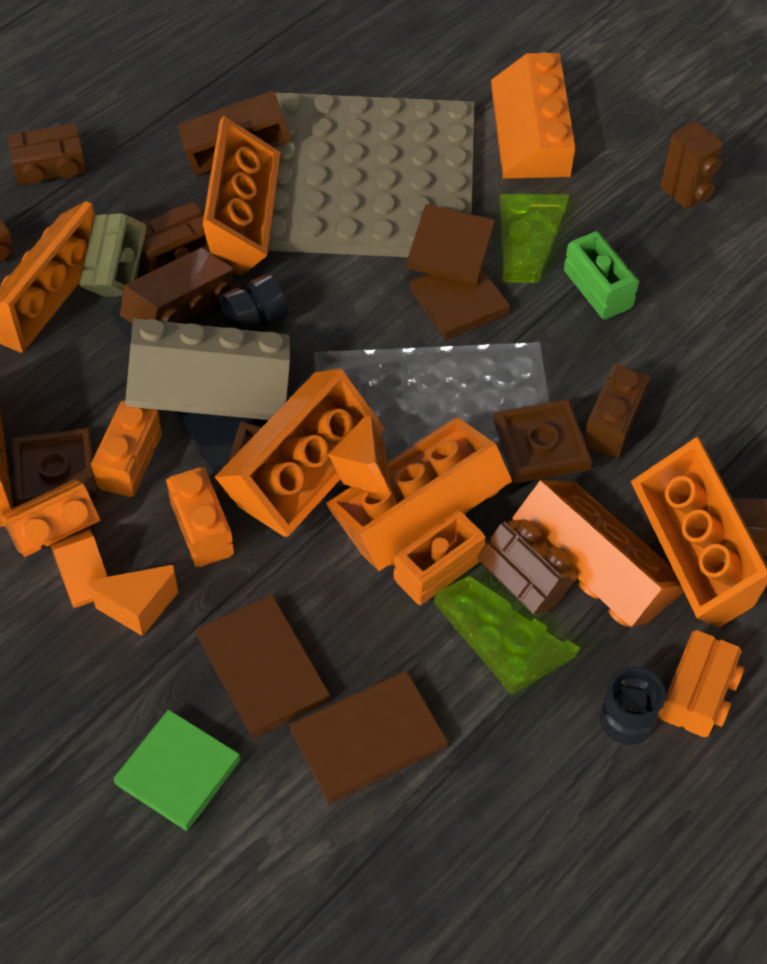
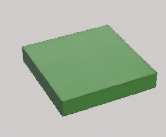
[113,710,241,831]

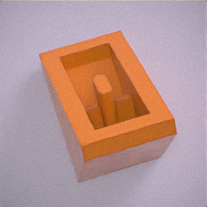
[328,415,391,495]
[50,527,107,609]
[89,565,178,636]

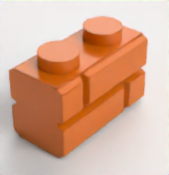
[91,401,162,497]
[166,467,234,567]
[0,480,100,557]
[394,510,486,606]
[659,630,745,737]

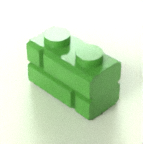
[564,231,639,320]

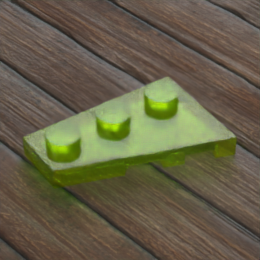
[499,194,570,283]
[433,576,580,695]

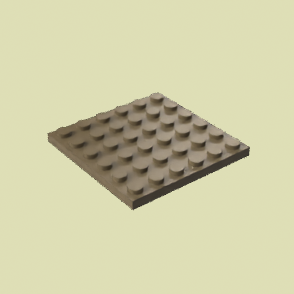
[268,93,474,257]

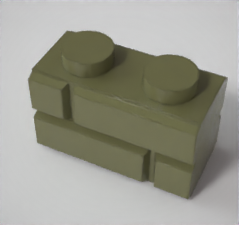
[79,213,147,297]

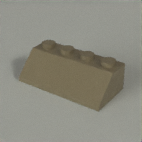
[125,318,290,420]

